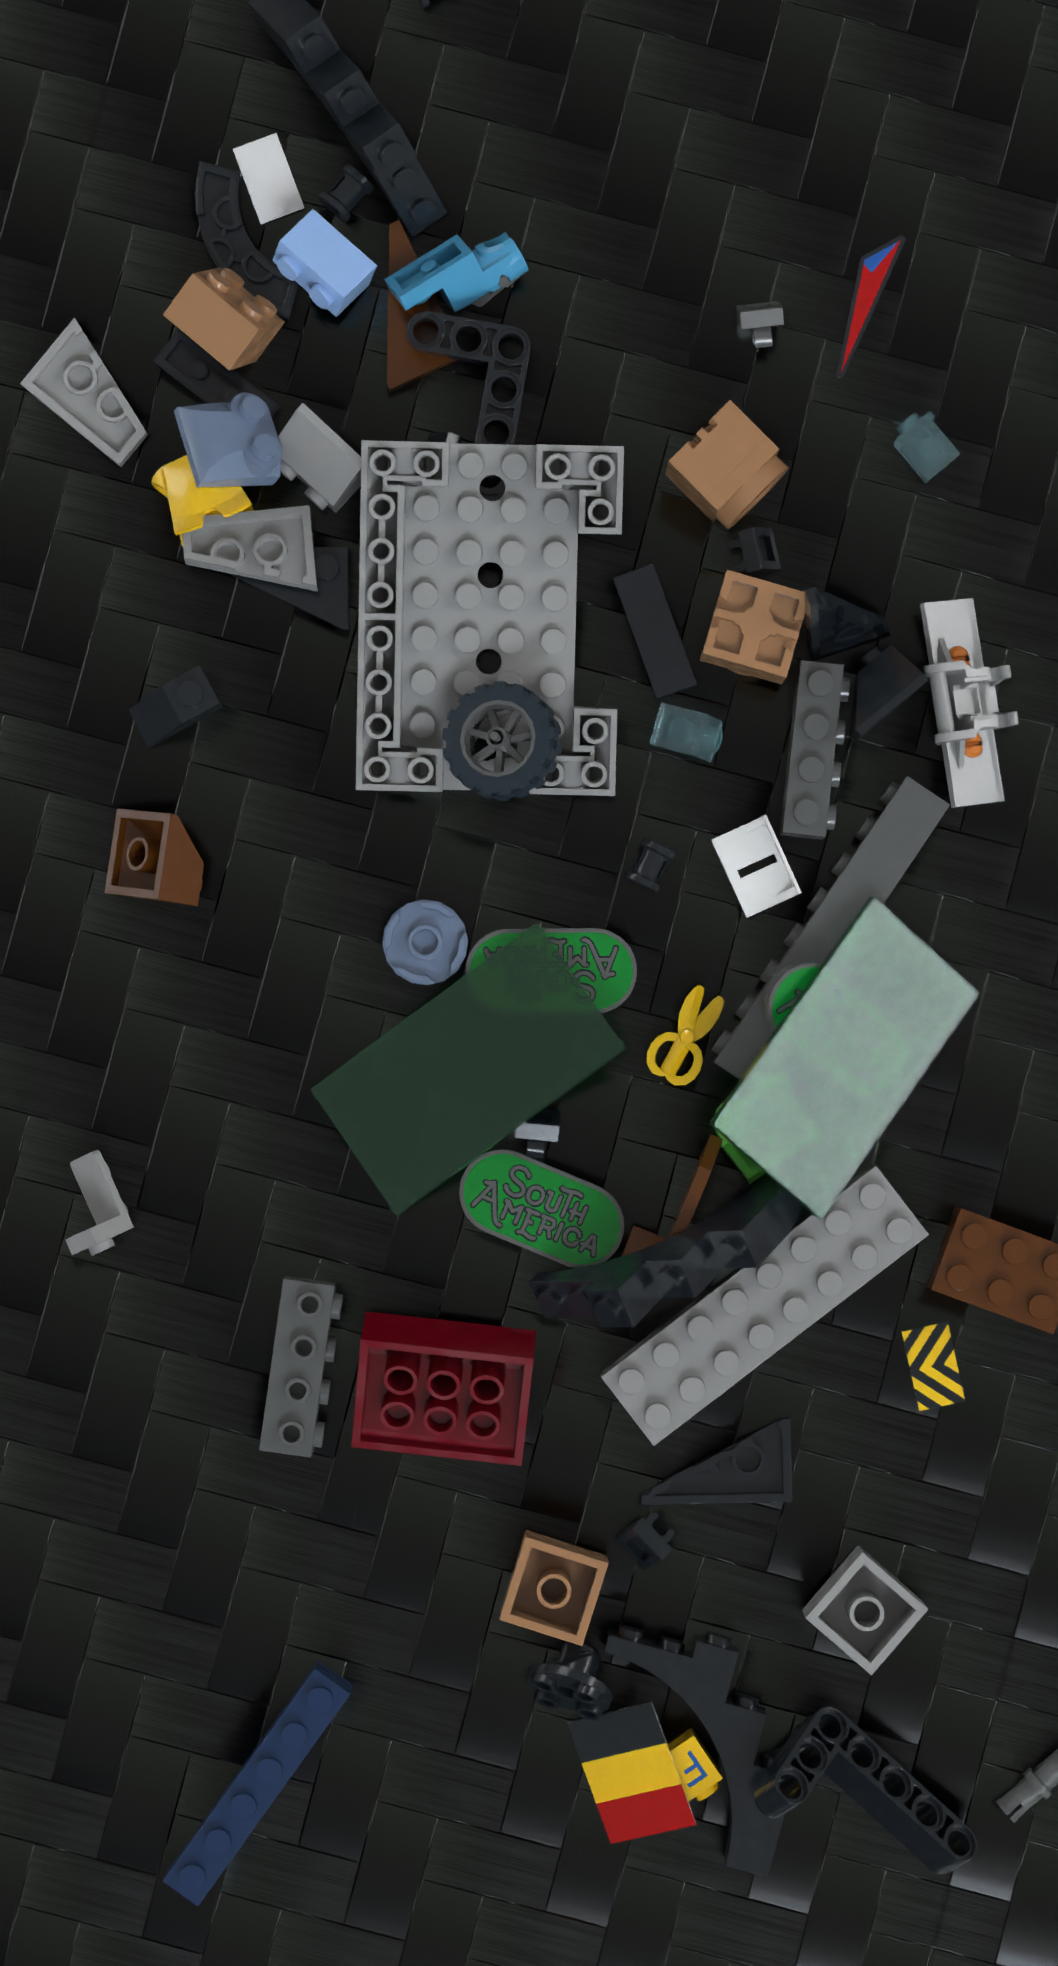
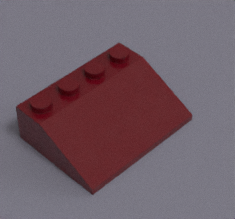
[351,1311,537,1466]

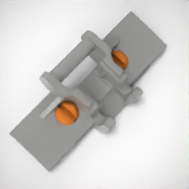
[920,598,1019,808]

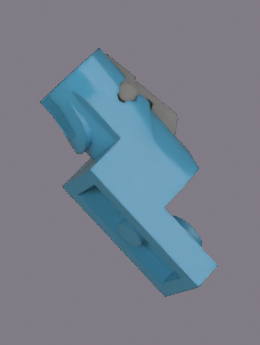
[384,232,529,312]

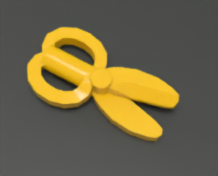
[646,985,724,1086]

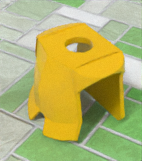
[151,455,254,546]

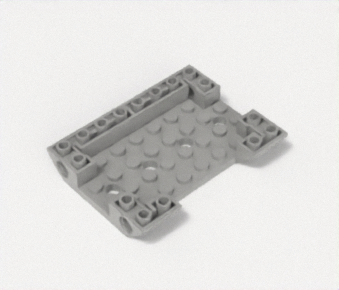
[356,440,624,796]

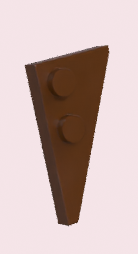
[386,220,461,392]

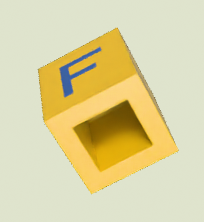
[667,1727,723,1802]

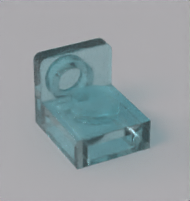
[893,411,960,483]
[650,703,723,762]

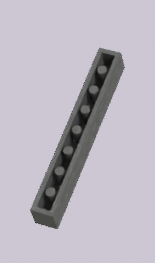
[711,776,950,1088]

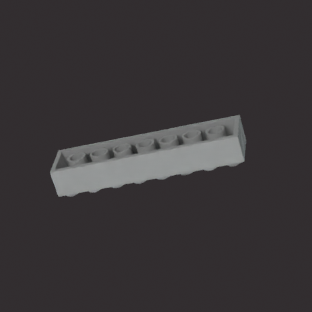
[600,1164,929,1446]

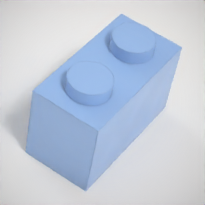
[272,209,377,317]

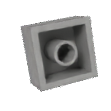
[802,1545,928,1675]

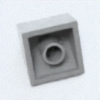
[278,403,361,513]

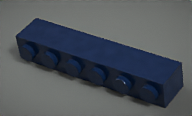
[163,1660,353,1906]

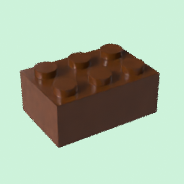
[926,1206,1058,1334]

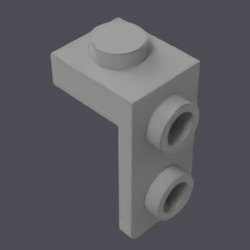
[65,1150,134,1256]

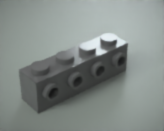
[779,660,850,840]
[259,1276,343,1458]

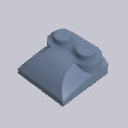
[174,393,282,488]

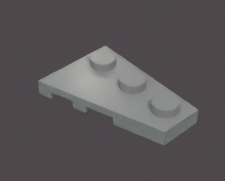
[20,317,148,467]
[182,505,318,592]

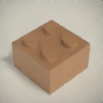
[163,267,285,371]
[499,1530,609,1646]

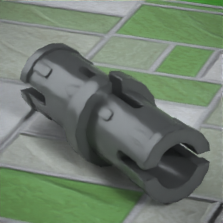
[996,1749,1058,1823]

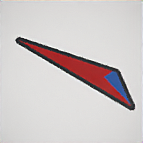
[836,235,905,378]

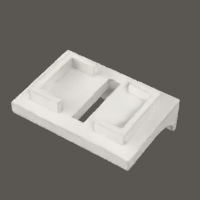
[711,815,802,918]

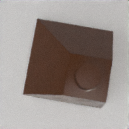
[104,809,204,906]

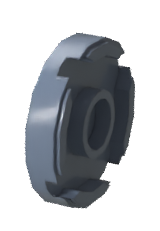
[382,899,468,985]

